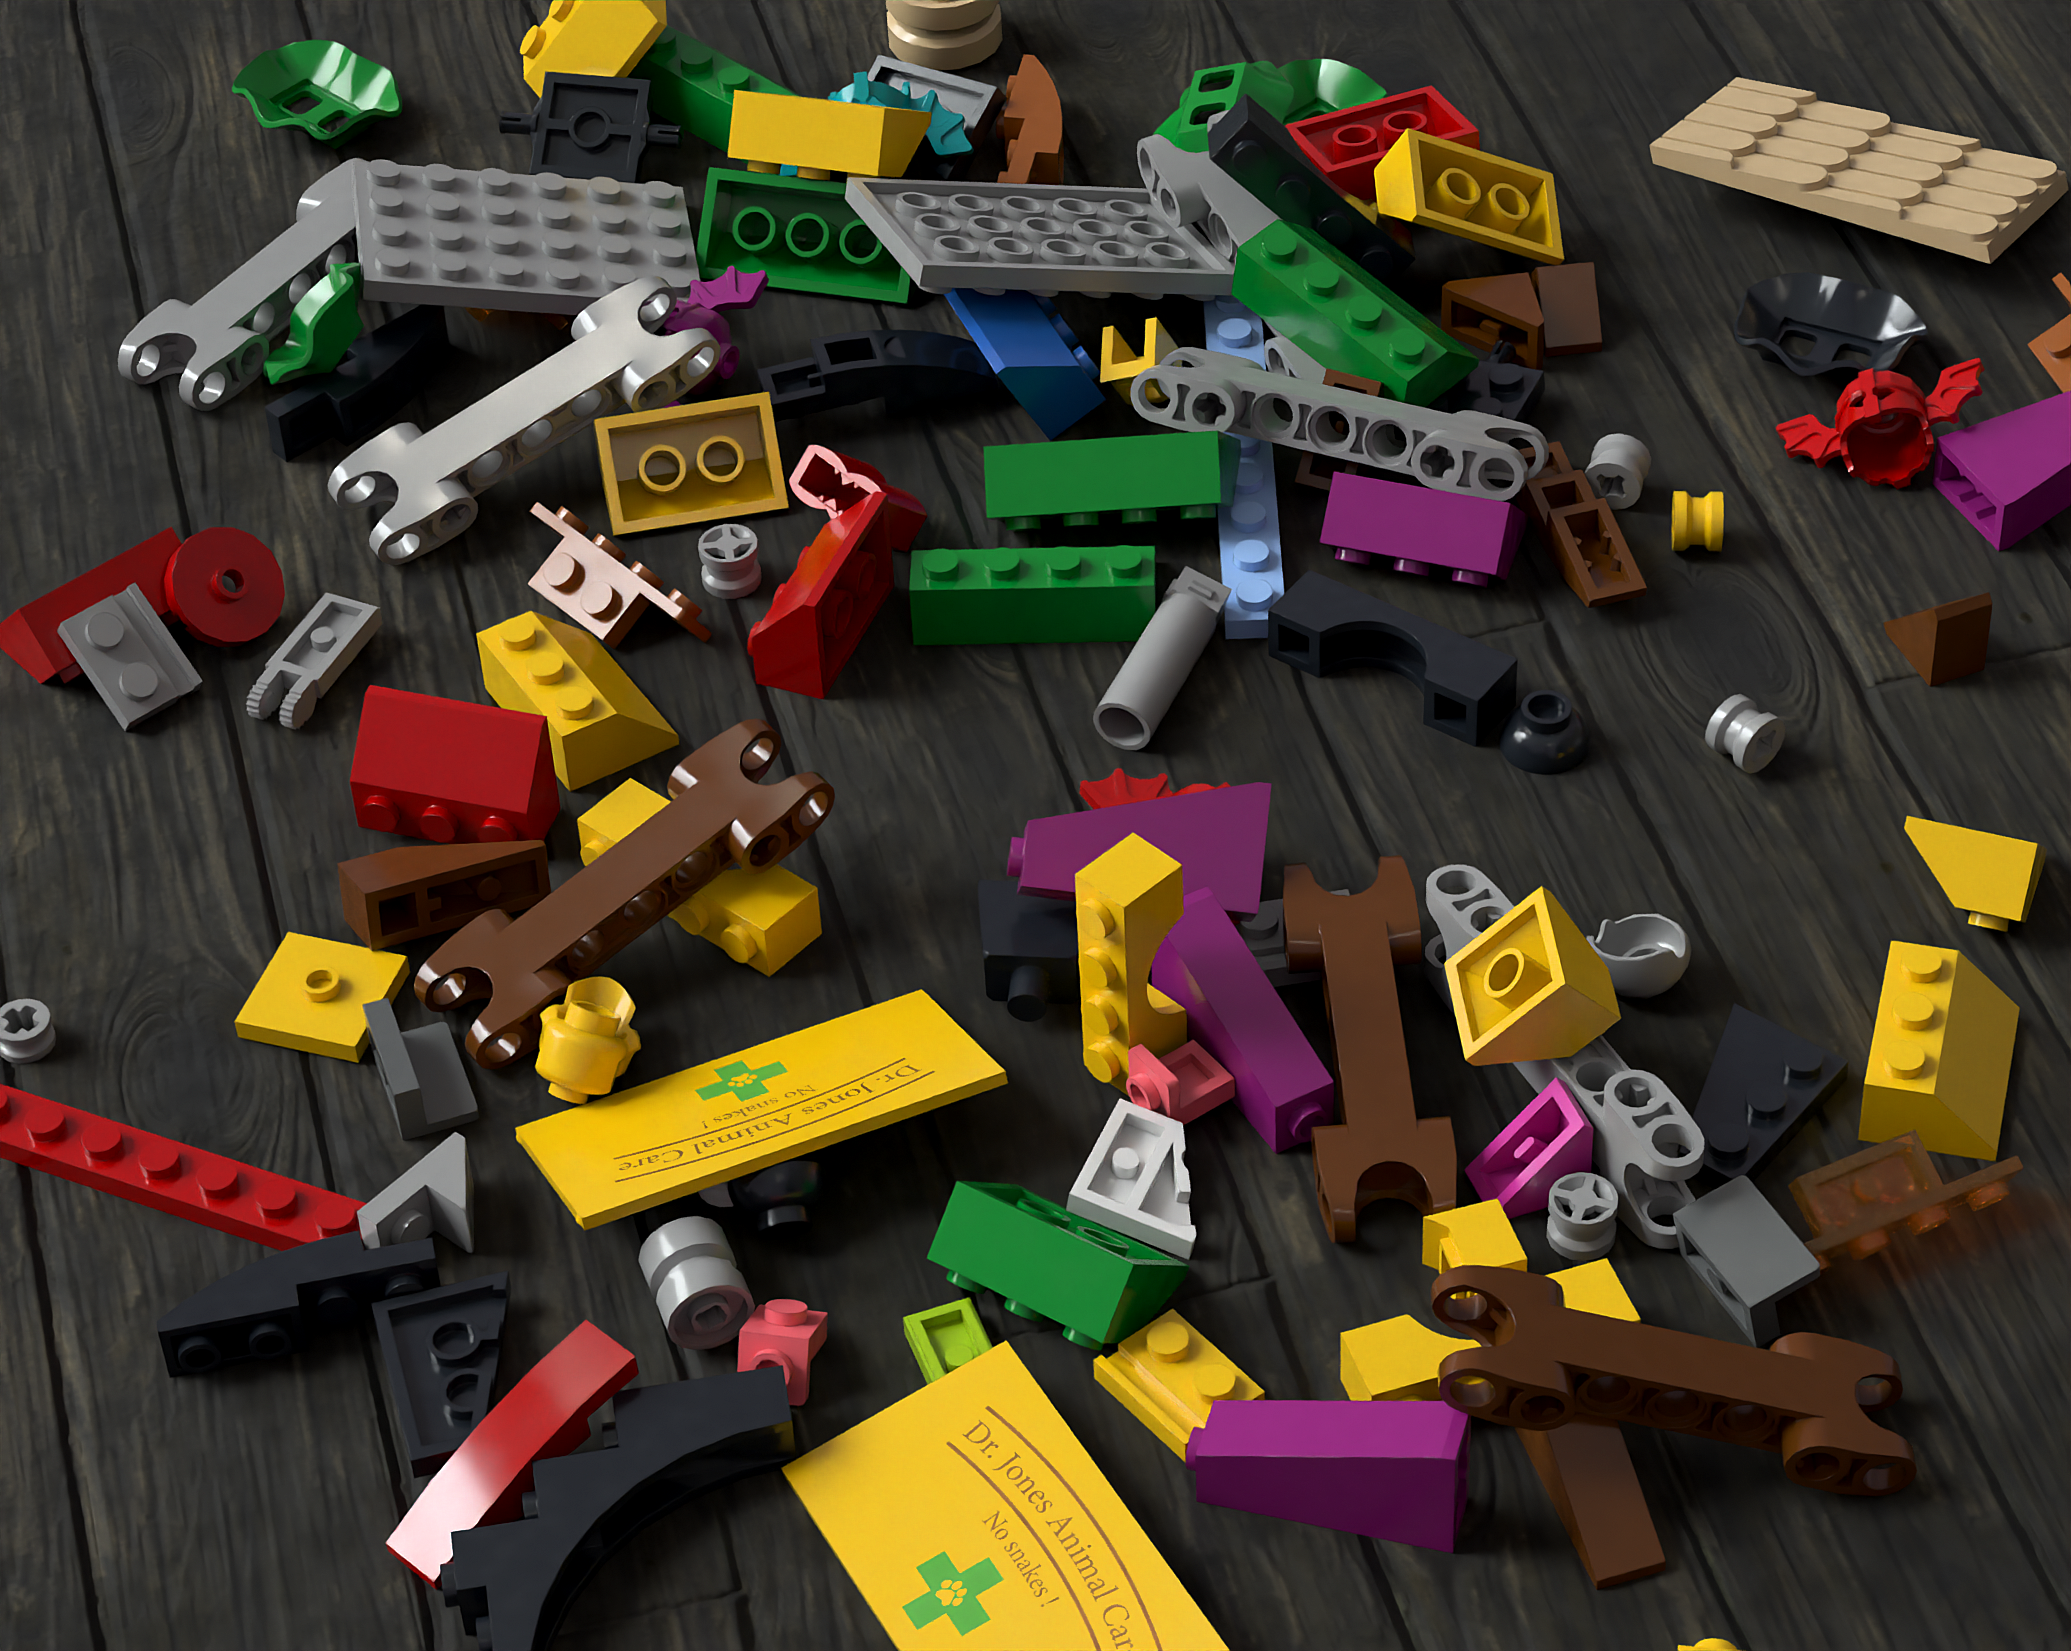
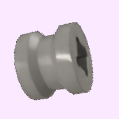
[1584,434,1651,510]
[698,524,762,599]
[1705,694,1786,773]
[1547,1172,1618,1261]

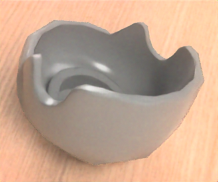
[1586,914,1692,999]

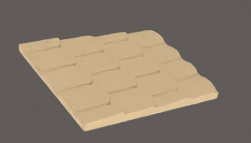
[1649,77,2069,264]

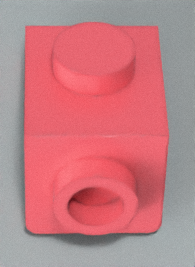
[1126,1039,1235,1126]
[737,1299,828,1406]

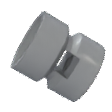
[638,1216,755,1350]

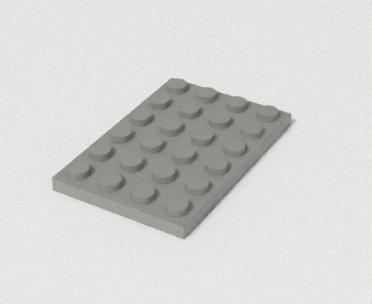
[352,159,700,315]
[844,177,1235,301]

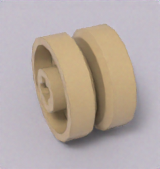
[886,0,1002,71]

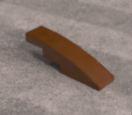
[1508,441,1647,608]

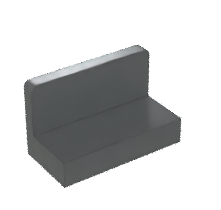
[362,998,479,1141]
[1673,1175,1820,1348]

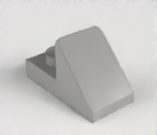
[357,1132,474,1253]

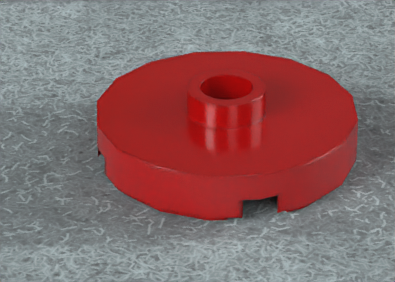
[164,527,285,647]

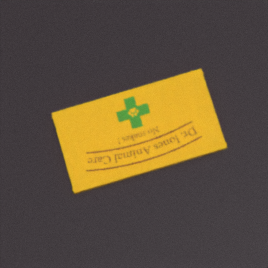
[515,989,1008,1231]
[781,1341,1230,1651]

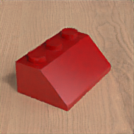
[1284,85,1480,203]
[747,491,895,699]
[0,526,182,684]
[350,685,561,844]

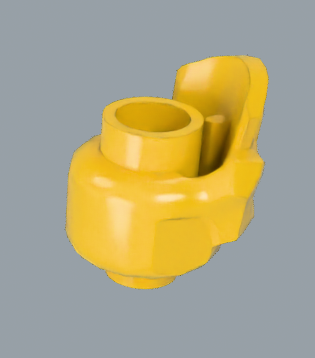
[535,976,641,1104]

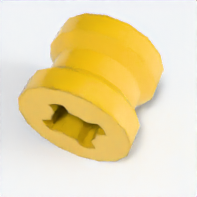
[1672,491,1724,552]

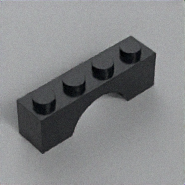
[1207,93,1416,288]
[1268,570,1518,747]

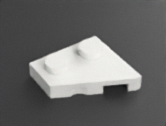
[1066,1098,1196,1260]

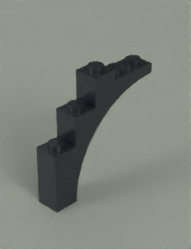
[440,1365,797,1651]

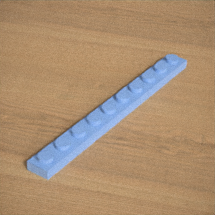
[1203,295,1284,639]

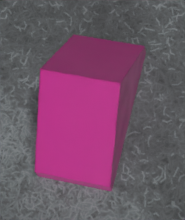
[1464,1077,1593,1219]

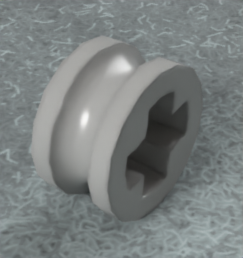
[0,999,56,1064]

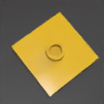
[234,932,410,1063]

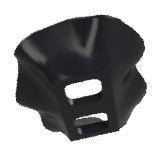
[1734,272,1929,382]

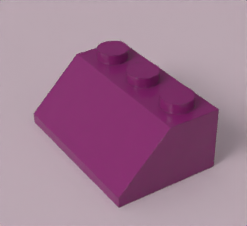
[1320,472,1529,588]

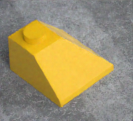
[1904,816,2047,932]
[1444,886,1621,1066]

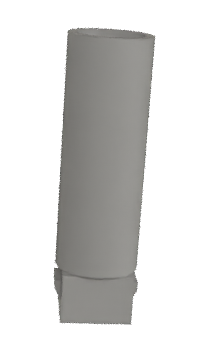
[1093,566,1232,750]

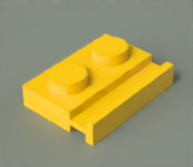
[1093,1309,1265,1462]

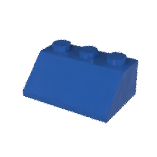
[944,288,1106,441]

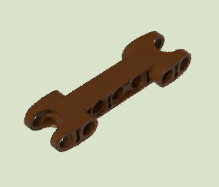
[414,718,835,1070]
[1283,855,1457,1243]
[1431,1265,1917,1496]

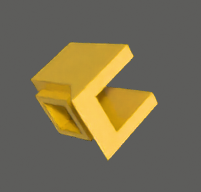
[1100,317,1182,406]
[1422,1198,1527,1299]

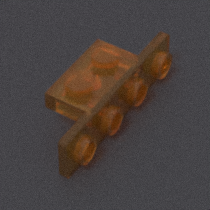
[1788,1129,2024,1275]

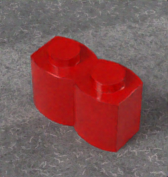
[789,445,927,552]

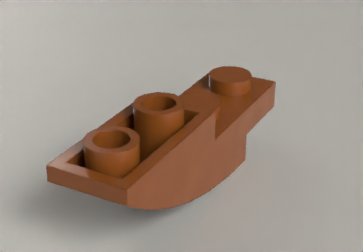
[996,54,1064,185]

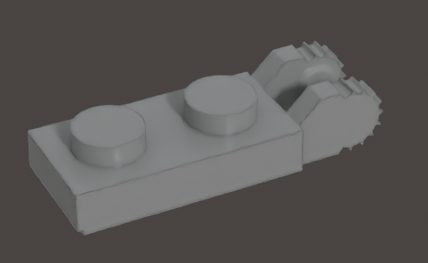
[246,592,383,730]

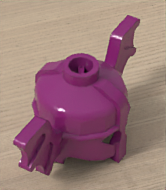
[661,266,769,408]

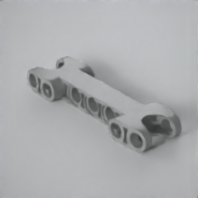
[1137,110,1326,384]
[118,158,368,411]
[328,276,721,565]
[1130,347,1549,501]
[1425,865,1704,1249]

